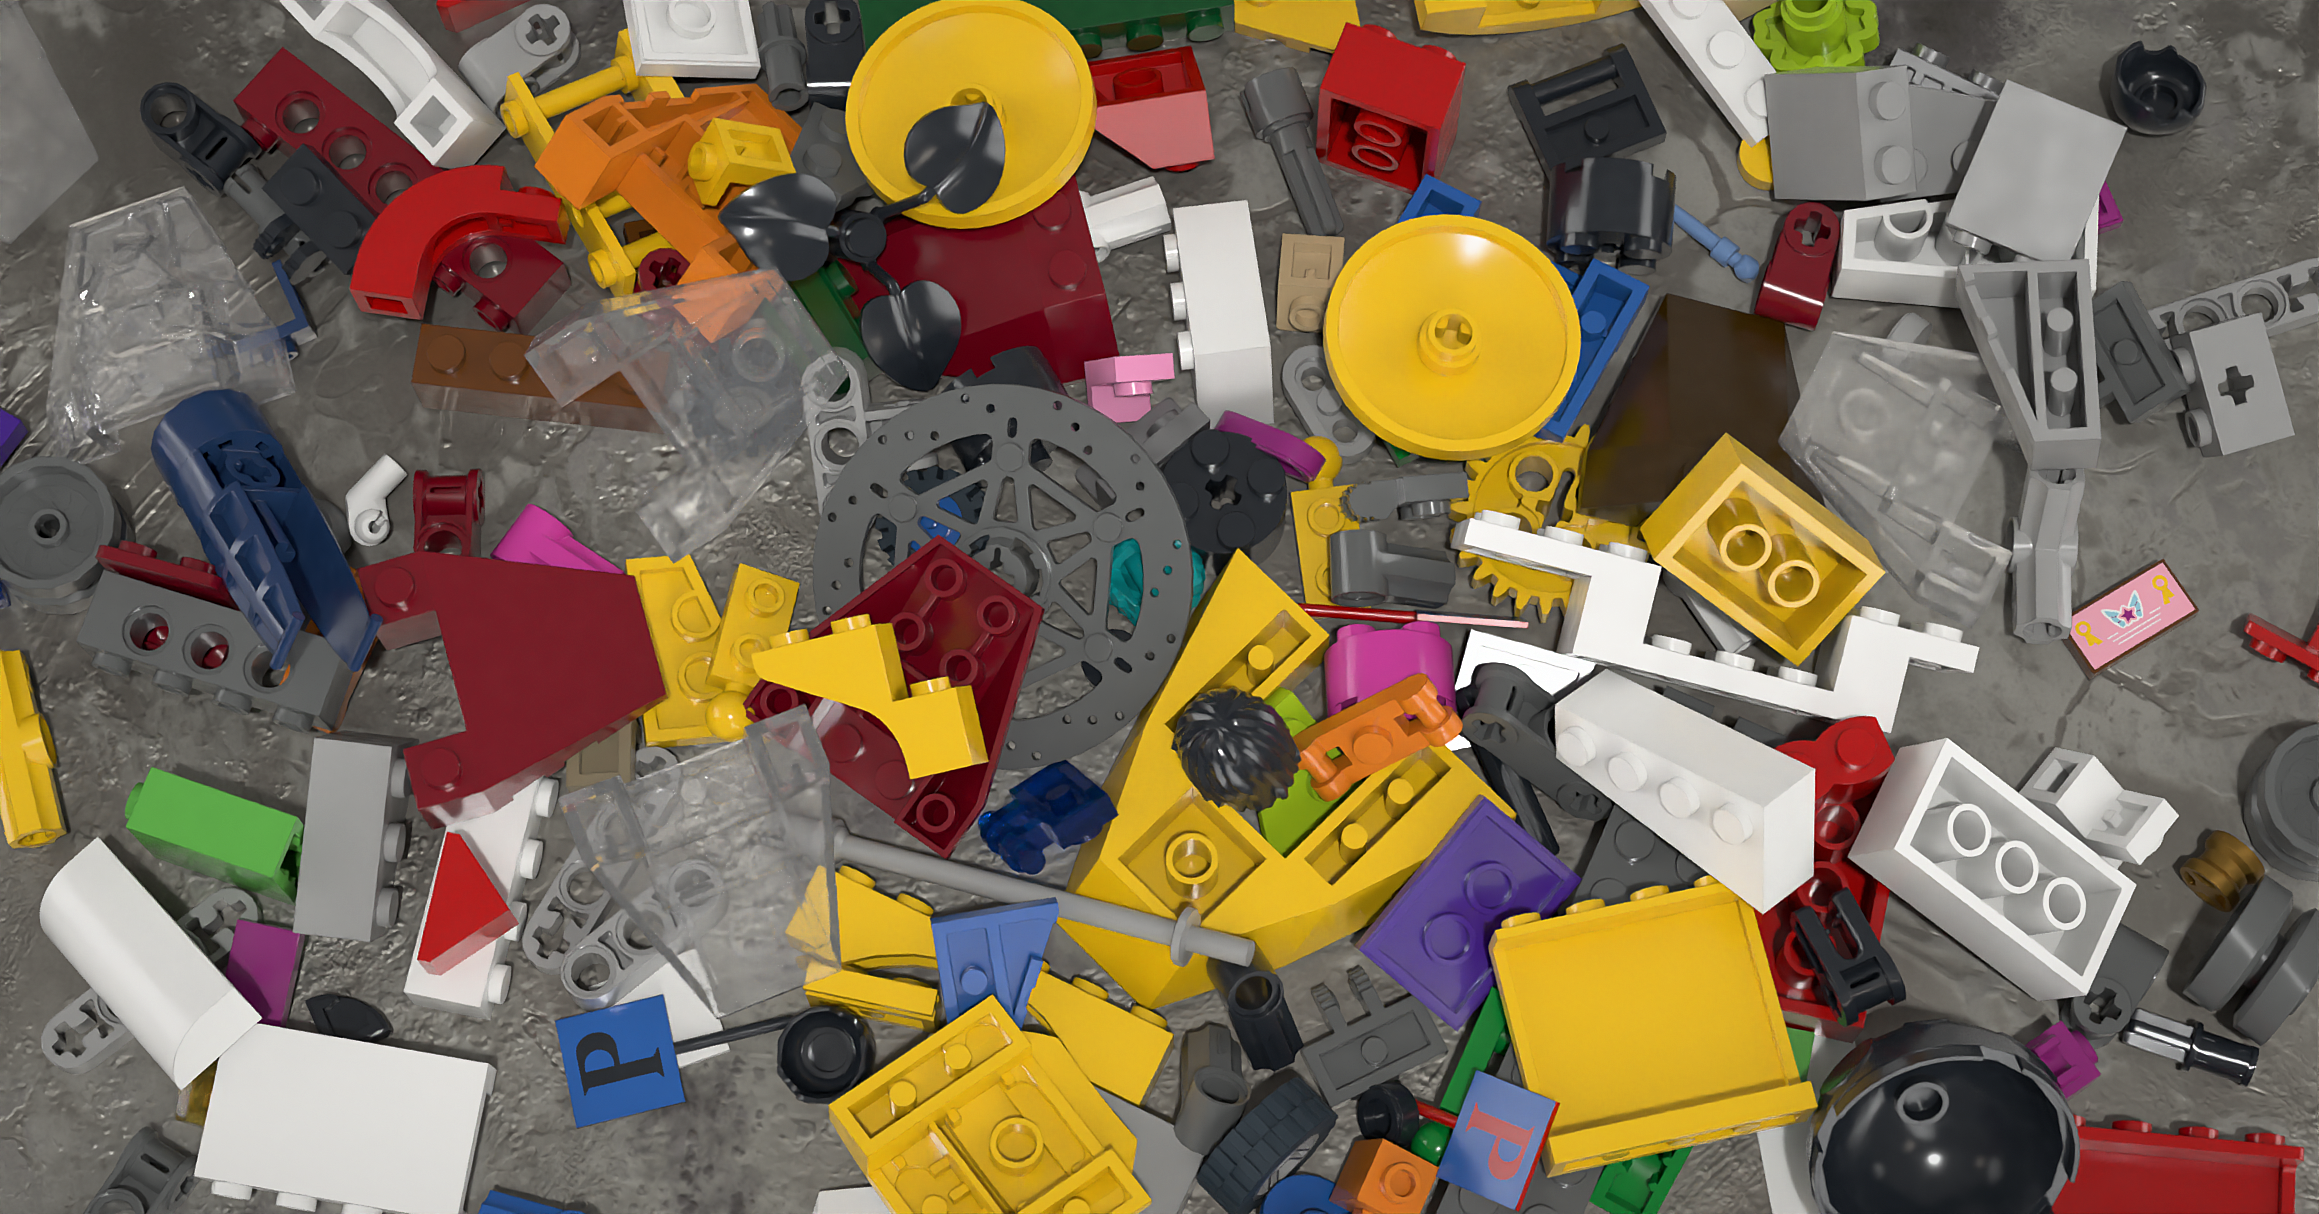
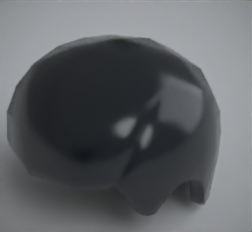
[2110,41,2207,135]
[777,1005,876,1105]

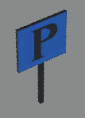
[555,994,793,1129]

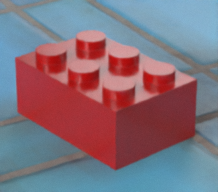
[1316,22,1466,195]

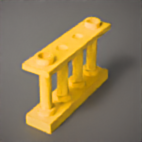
[500,28,684,306]

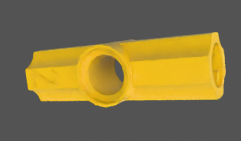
[0,650,67,849]

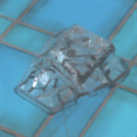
[46,186,296,464]

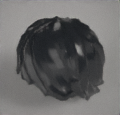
[1171,686,1302,813]

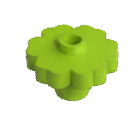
[1753,0,1880,73]

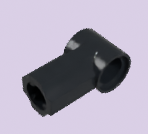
[1206,937,1304,1072]

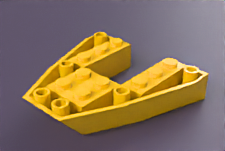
[1056,548,1517,1011]

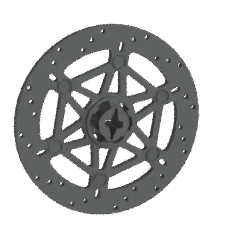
[813,384,1194,770]

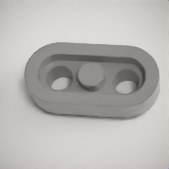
[1282,345,1376,465]

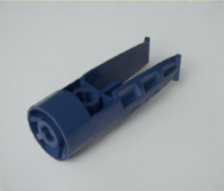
[151,389,383,672]

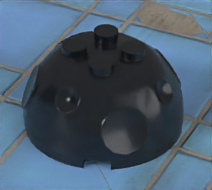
[1806,1018,2080,1214]

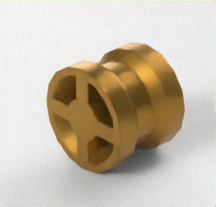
[2180,830,2265,913]

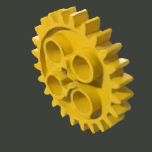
[1448,424,1650,623]

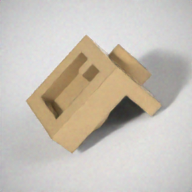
[1276,233,1345,333]

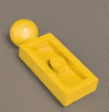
[1290,436,1371,620]
[705,563,800,742]

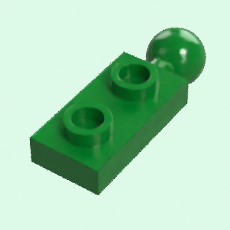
[1411,987,1512,1167]

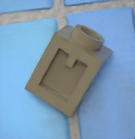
[566,719,642,795]

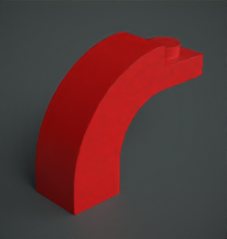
[349,165,570,320]

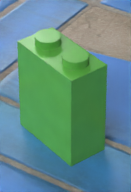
[125,767,304,906]

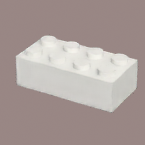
[1848,738,2136,1001]

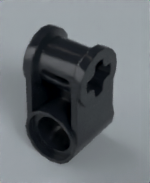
[805,0,864,112]
[139,82,262,197]

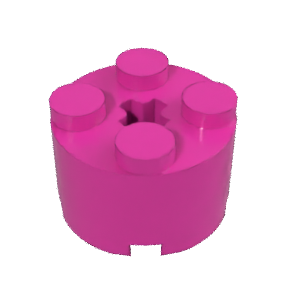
[1324,621,1457,722]

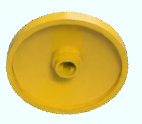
[845,0,1097,229]
[1323,214,1581,461]

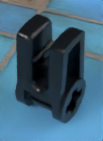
[1790,887,1907,1028]

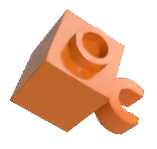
[1329,1138,1439,1214]

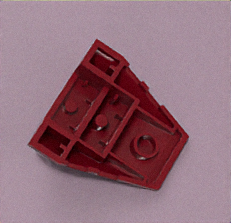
[837,173,1120,387]

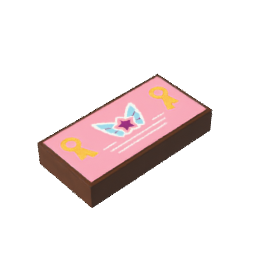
[2061,559,2200,680]

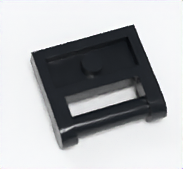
[1507,43,1667,182]

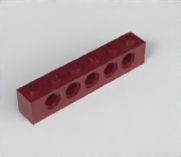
[233,47,572,335]

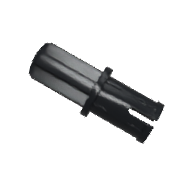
[2123,1008,2259,1087]

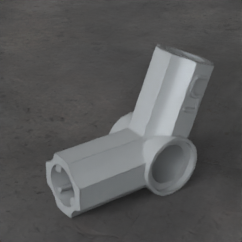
[2004,465,2085,645]

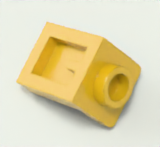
[688,118,796,206]

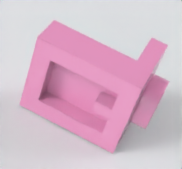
[1084,353,1175,423]

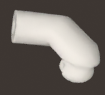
[345,454,407,546]

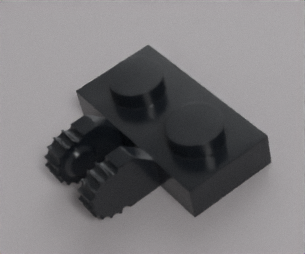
[253,143,379,286]

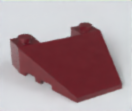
[357,551,668,830]

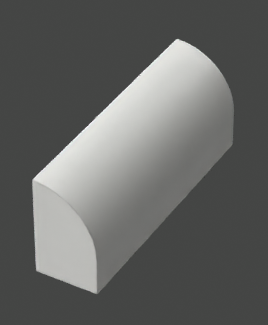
[40,837,262,1090]

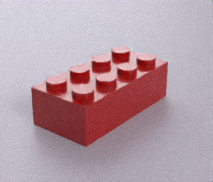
[1753,771,1890,1044]

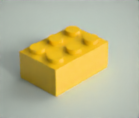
[1640,433,1885,667]

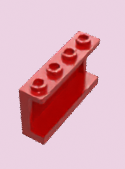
[2052,1115,2304,1214]

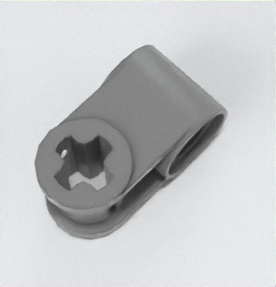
[458,4,581,119]

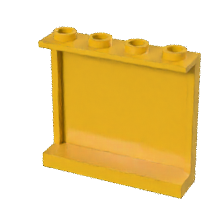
[1488,875,1818,1178]

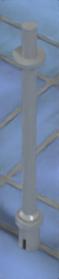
[761,807,1255,967]

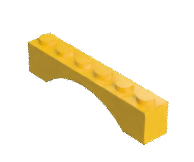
[785,865,1174,1110]

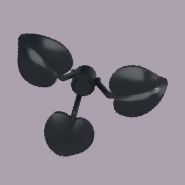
[718,102,1005,391]

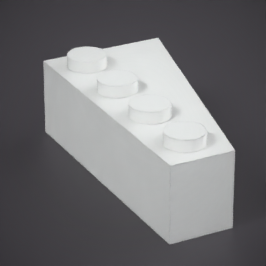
[1831,195,2099,308]
[1555,669,1815,914]

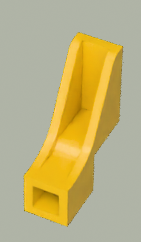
[751,614,989,779]

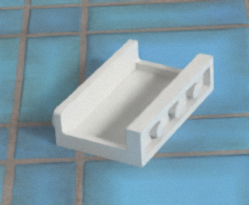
[194,1023,497,1214]

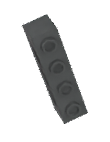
[76,570,354,734]

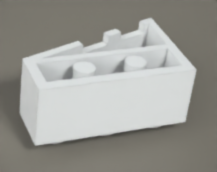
[1163,200,1274,429]

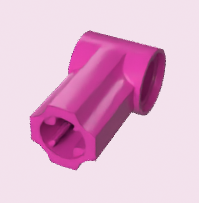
[490,504,625,574]

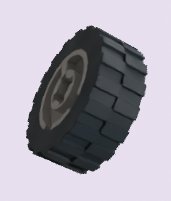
[1196,1077,1338,1214]

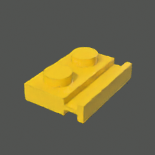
[803,963,943,1034]

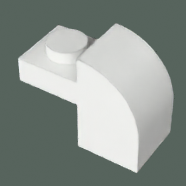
[2019,747,2179,869]

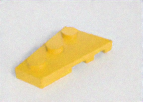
[625,554,773,748]

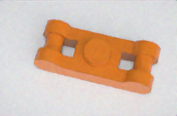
[1293,673,1463,802]

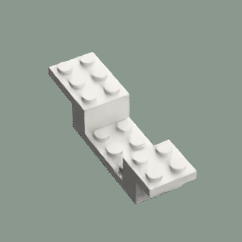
[1450,510,1979,733]

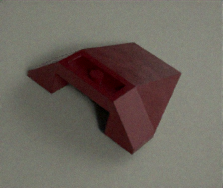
[743,535,1045,860]

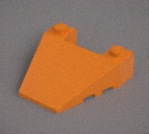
[534,83,802,342]

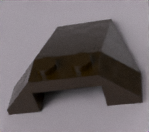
[1577,293,1826,527]

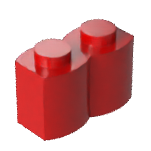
[1773,716,1895,813]

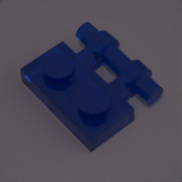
[978,760,1119,875]

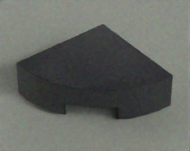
[305,994,394,1043]

